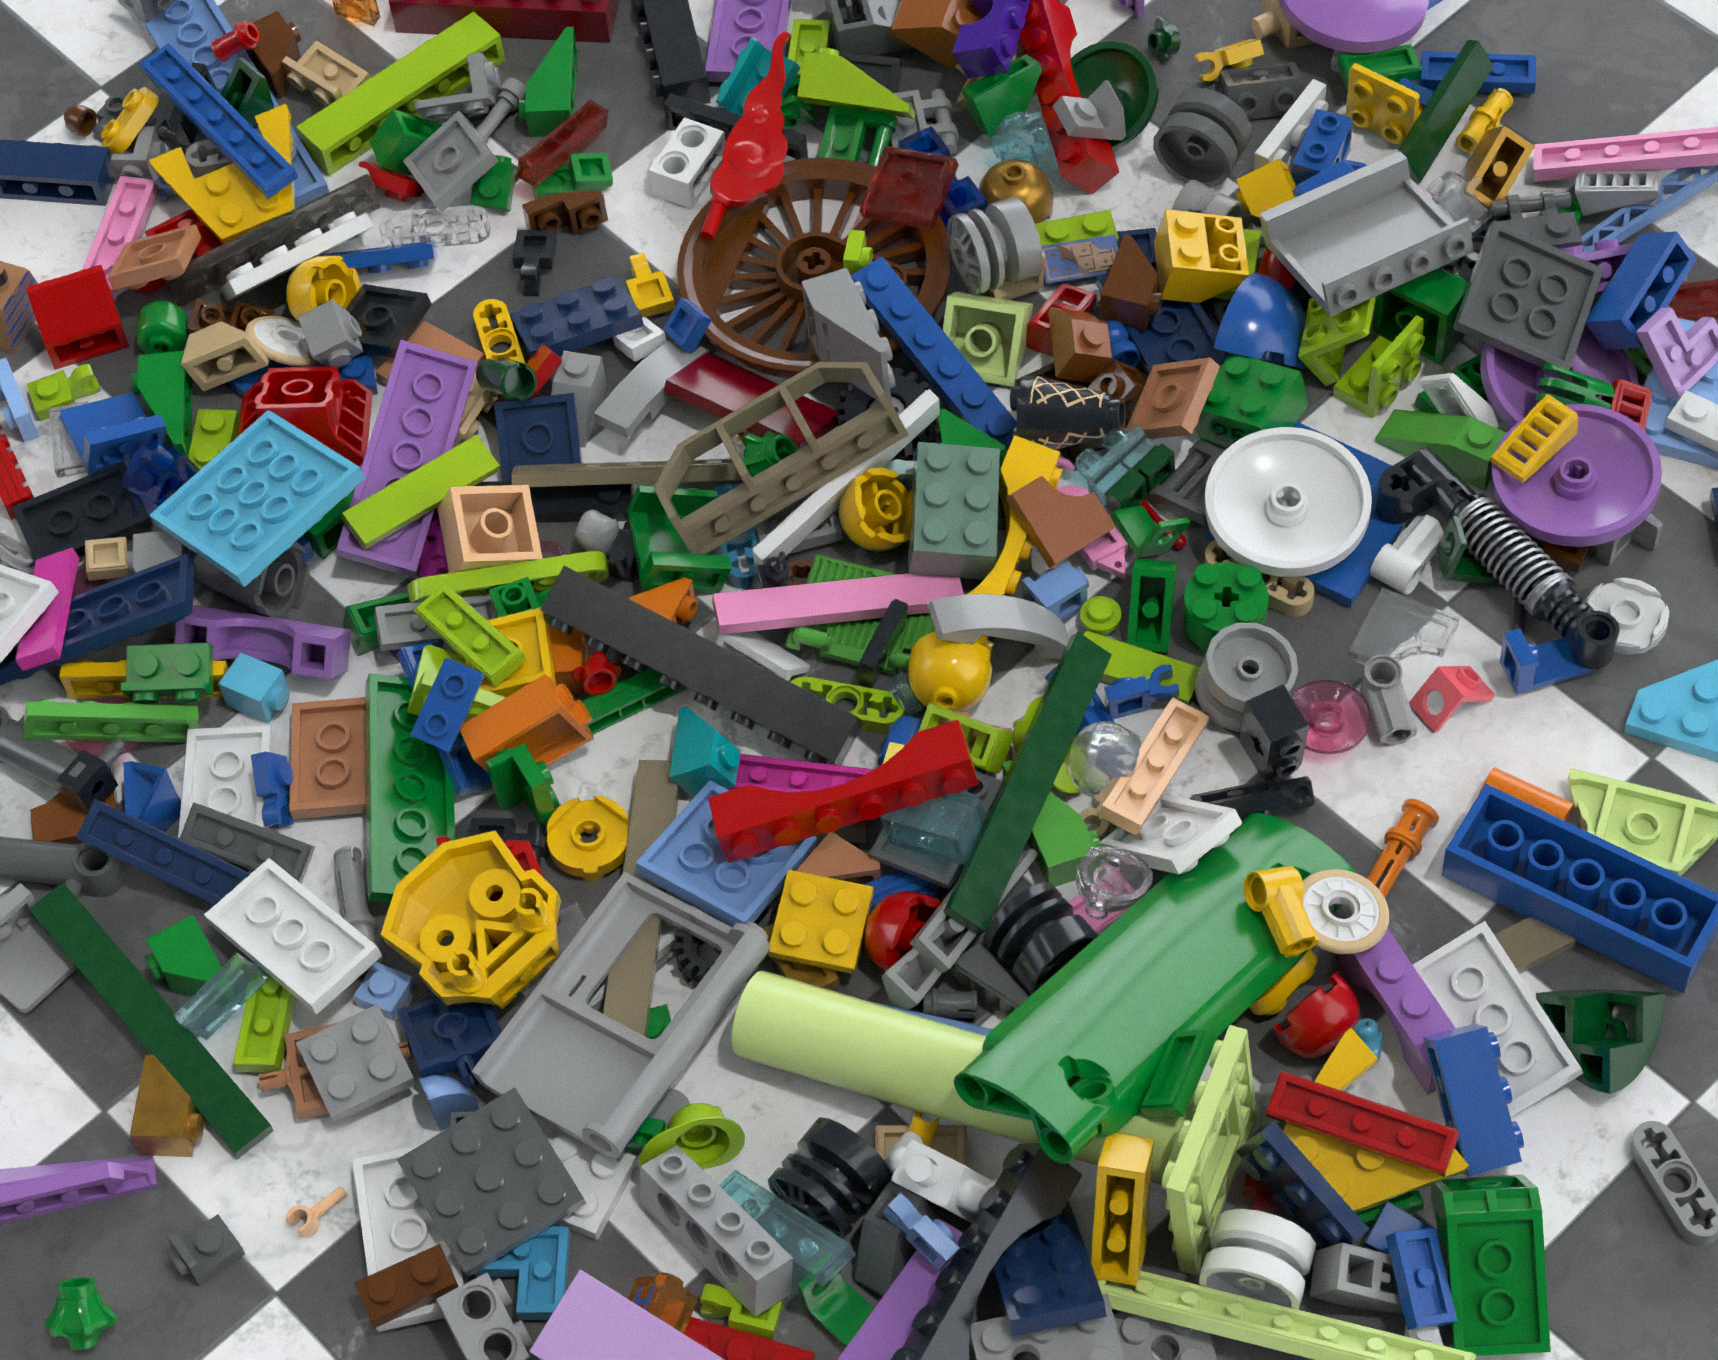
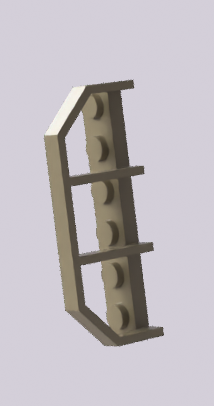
[654,362,909,554]

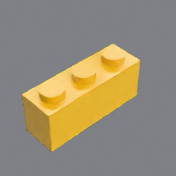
[1091,1133,1154,1286]

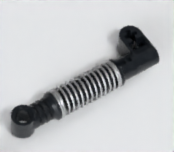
[1375,447,1620,669]

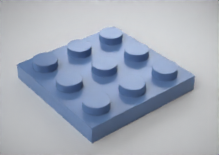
[636,780,818,927]

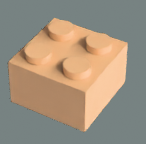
[438,485,543,573]

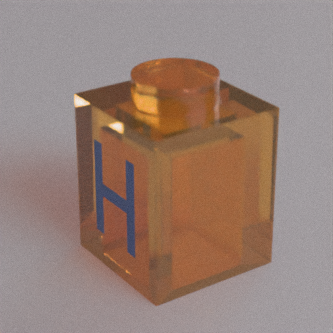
[628,1272,698,1334]

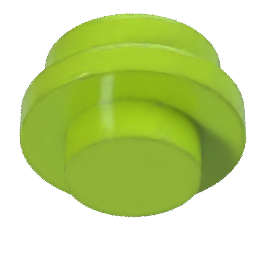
[1080,596,1122,636]

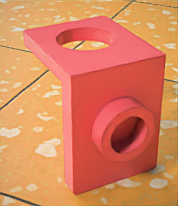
[1409,666,1495,732]

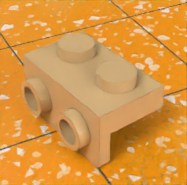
[281,41,371,107]

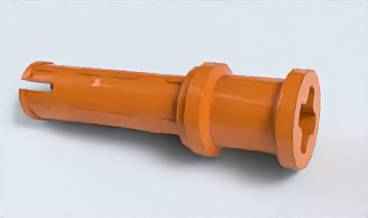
[1366,799,1439,898]

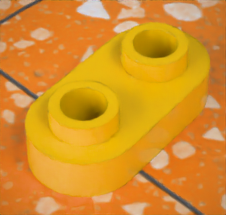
[101,87,159,154]
[1249,949,1318,1015]

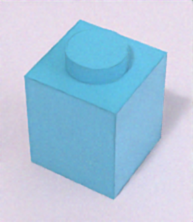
[218,652,290,724]

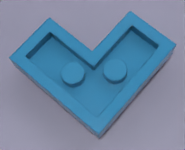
[475,1226,571,1320]

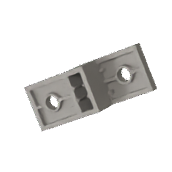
[970,1293,1217,1360]

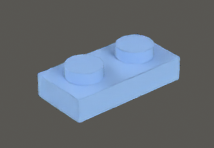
[0,358,39,442]

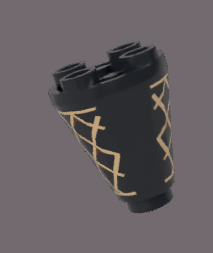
[1010,375,1126,450]

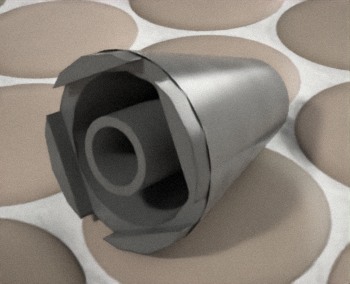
[193,541,310,619]

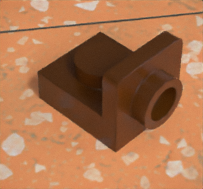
[1088,359,1147,403]

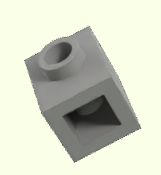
[298,300,363,367]

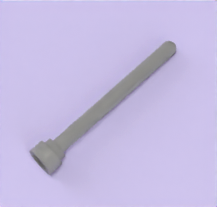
[413,78,526,216]

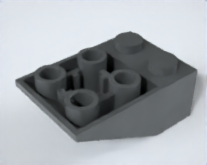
[825,0,913,56]

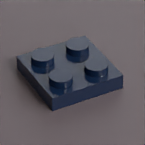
[494,393,583,481]

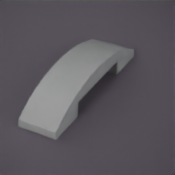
[927,594,1069,660]

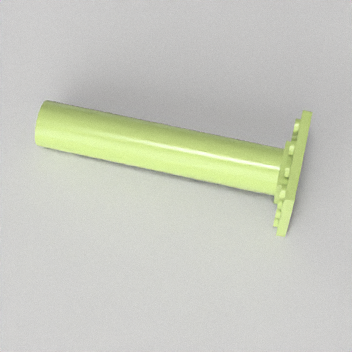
[731,971,1257,1276]

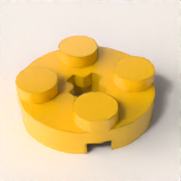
[547,796,630,882]

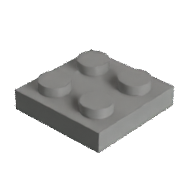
[403,111,498,211]
[296,1004,416,1123]

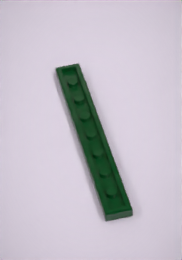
[943,632,1112,935]
[28,882,274,1159]

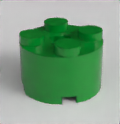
[1183,562,1269,654]

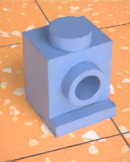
[1022,561,1089,621]

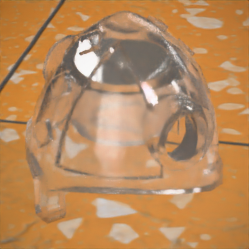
[1426,170,1491,233]
[1076,846,1153,920]

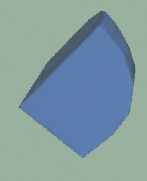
[419,1075,480,1132]

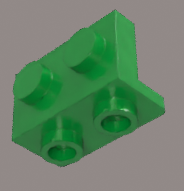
[486,743,559,831]

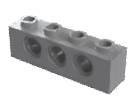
[640,1145,793,1316]

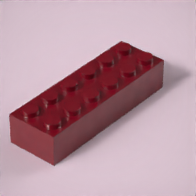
[389,0,619,43]

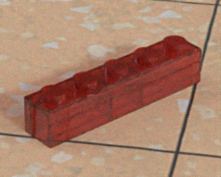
[517,100,609,187]

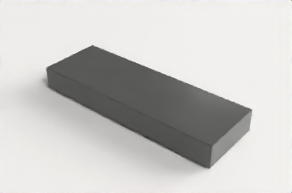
[179,802,316,884]

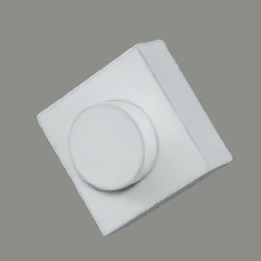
[613,317,667,362]

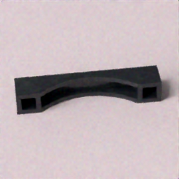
[891,1143,1082,1360]

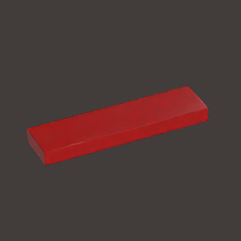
[1266,1071,1460,1177]

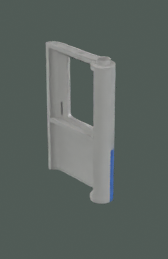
[471,872,771,1158]

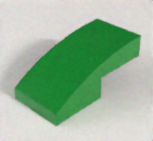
[530,153,613,200]

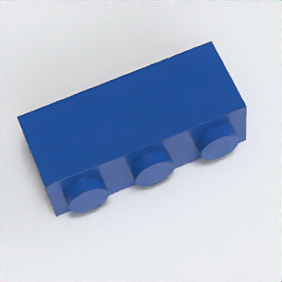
[1585,231,1697,350]
[1423,1023,1524,1176]

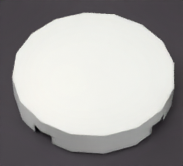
[1586,577,1669,655]

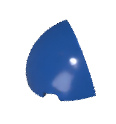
[1213,273,1309,369]

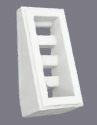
[1419,373,1502,428]

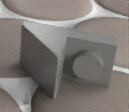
[1053,80,1126,141]

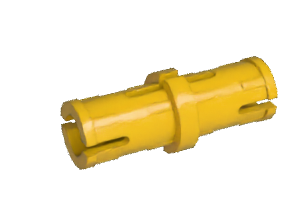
[1456,88,1513,154]

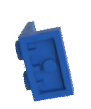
[60,393,166,475]

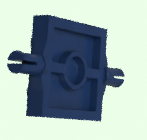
[397,981,502,1087]

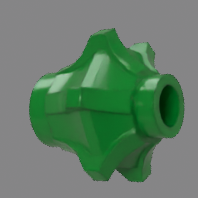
[741,431,798,477]
[44,1277,118,1350]

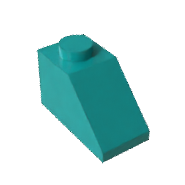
[669,706,740,798]

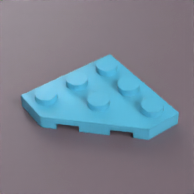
[1624,660,1718,762]

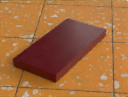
[664,352,838,450]

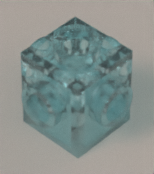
[992,112,1050,165]

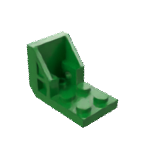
[1431,1174,1551,1356]

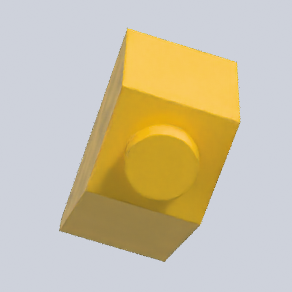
[1236,159,1297,218]

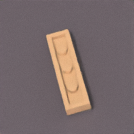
[1098,697,1210,836]

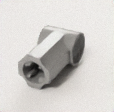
[1360,655,1417,746]

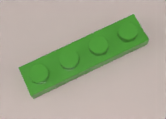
[23,700,199,743]

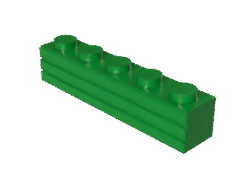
[582,669,688,735]

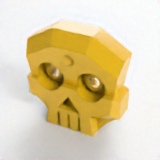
[381,831,562,1009]

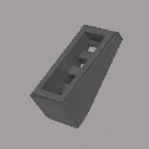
[952,943,1029,1016]

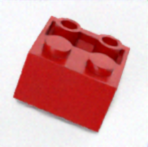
[25,265,129,370]

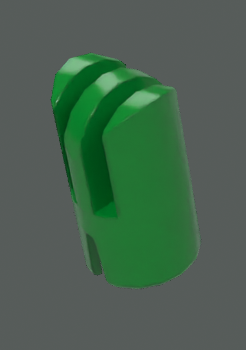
[1534,362,1614,409]

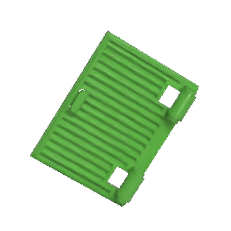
[786,554,935,676]

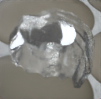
[1066,721,1141,797]

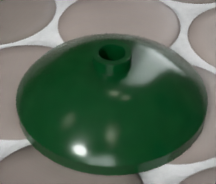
[1071,41,1159,150]

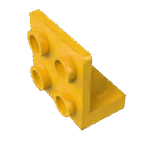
[1346,63,1425,146]

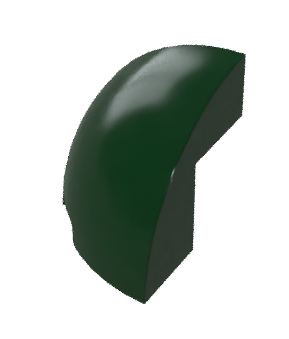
[1536,989,1665,1094]

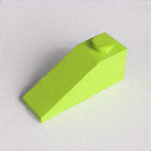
[797,47,915,119]

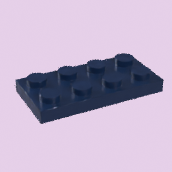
[1096,255,1230,376]
[992,1200,1107,1336]

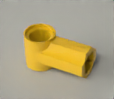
[1243,866,1319,958]

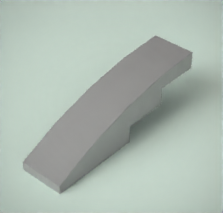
[593,337,718,438]

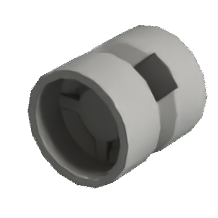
[1171,180,1243,218]

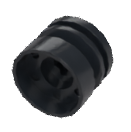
[983,883,1099,997]
[767,1117,892,1241]

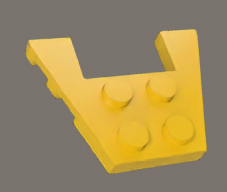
[149,104,296,246]
[1283,1028,1469,1213]

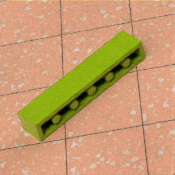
[296,11,505,176]

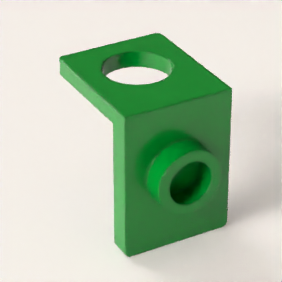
[1110,506,1190,558]
[797,1255,874,1347]

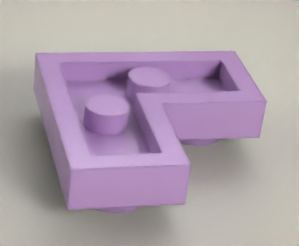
[1636,308,1718,398]

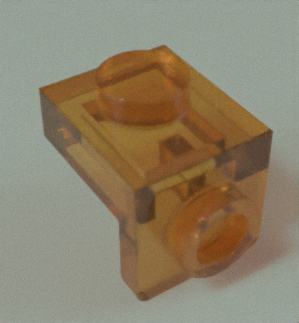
[332,0,380,27]

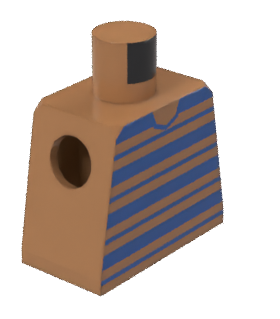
[0,261,38,355]

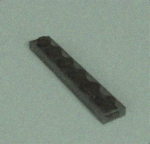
[165,174,381,307]

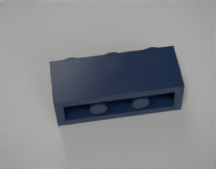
[0,139,116,206]

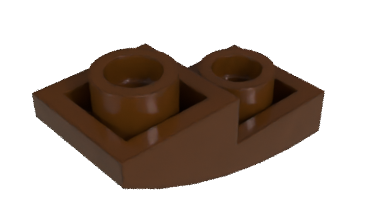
[522,190,608,235]
[187,298,274,337]

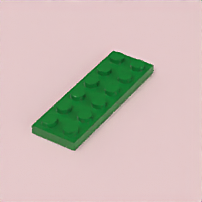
[365,673,455,903]

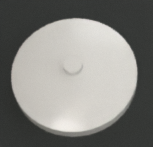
[1204,427,1372,577]

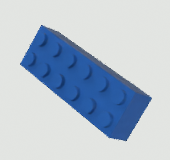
[1441,784,1718,993]

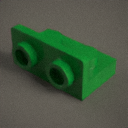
[121,643,213,704]

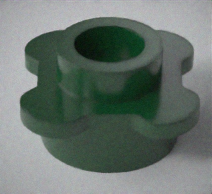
[1148,18,1180,63]

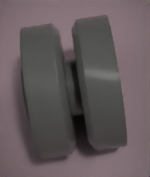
[1153,88,1252,187]

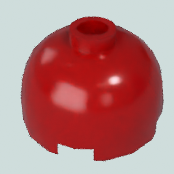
[865,891,941,972]
[1269,972,1360,1059]

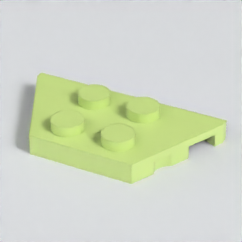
[1567,768,1718,876]

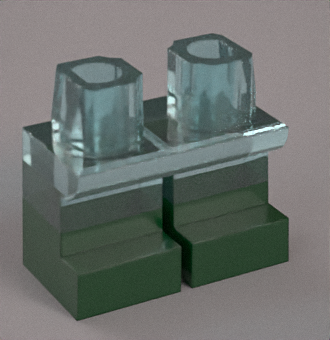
[1076,425,1175,513]

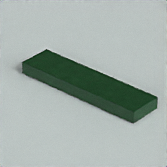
[1397,40,1494,183]

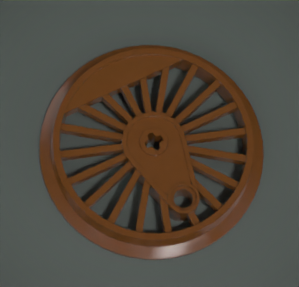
[677,158,952,379]

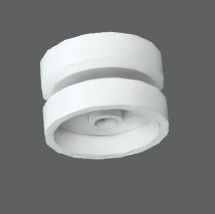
[1199,1209,1316,1310]

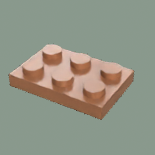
[289,697,367,819]

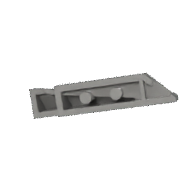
[882,849,1038,1010]

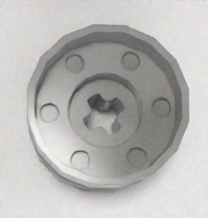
[947,197,1043,295]

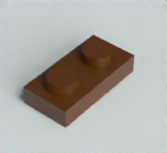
[354,1244,459,1329]

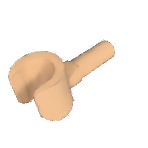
[286,1186,347,1237]

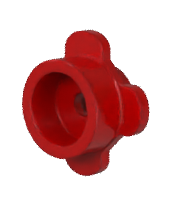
[572,652,622,695]

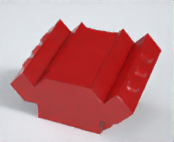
[237,366,373,467]

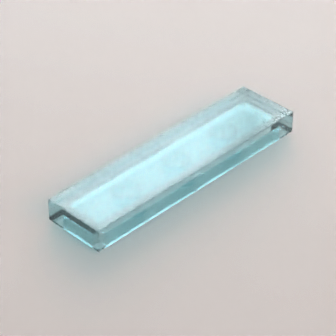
[719,1170,856,1287]

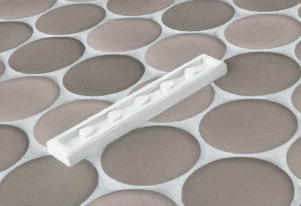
[752,389,940,567]

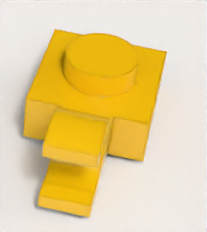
[1193,39,1264,81]
[626,252,675,317]

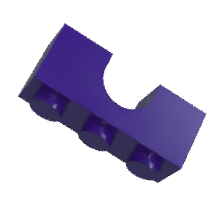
[952,0,1031,79]

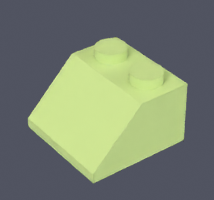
[943,291,1033,387]

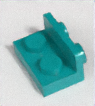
[716,38,801,116]

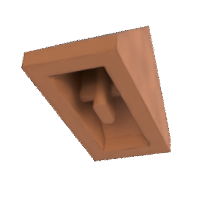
[796,832,881,884]

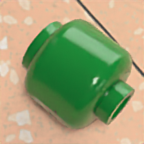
[135,301,188,354]

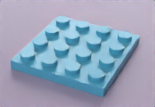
[149,410,366,587]

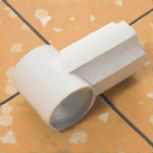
[1370,515,1445,595]

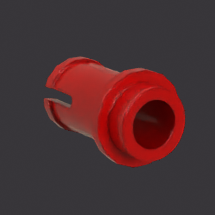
[211,21,260,62]

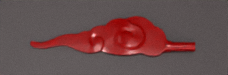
[699,32,789,242]

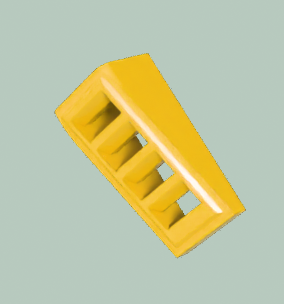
[1491,395,1578,483]

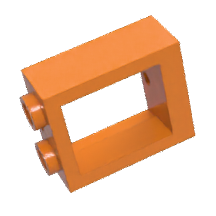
[460,674,594,772]

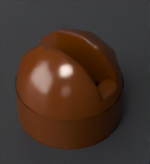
[64,104,97,137]

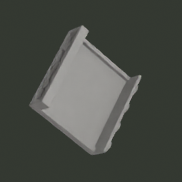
[1259,151,1474,317]

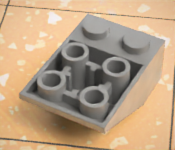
[801,268,896,404]

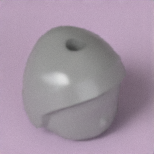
[575,509,619,556]

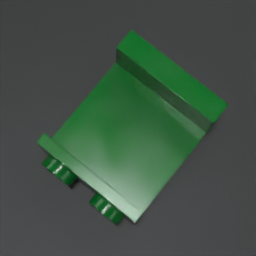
[627,485,732,593]

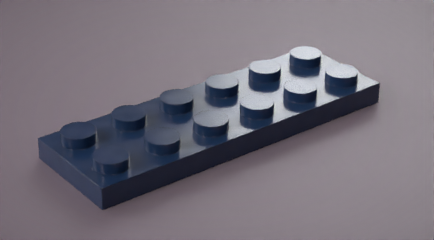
[0,553,195,685]

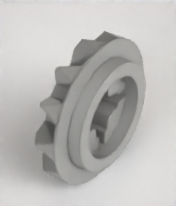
[0,532,35,575]

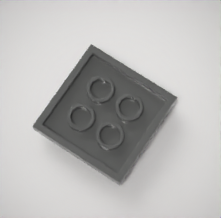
[1453,220,1604,369]
[397,1087,586,1278]

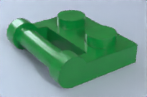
[818,106,898,169]

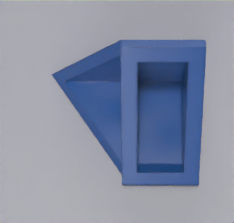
[123,761,181,832]

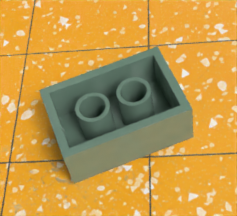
[908,442,1000,580]

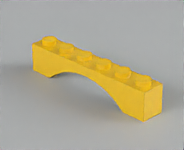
[934,435,1063,654]

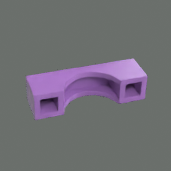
[174,605,351,680]
[1334,928,1456,1095]

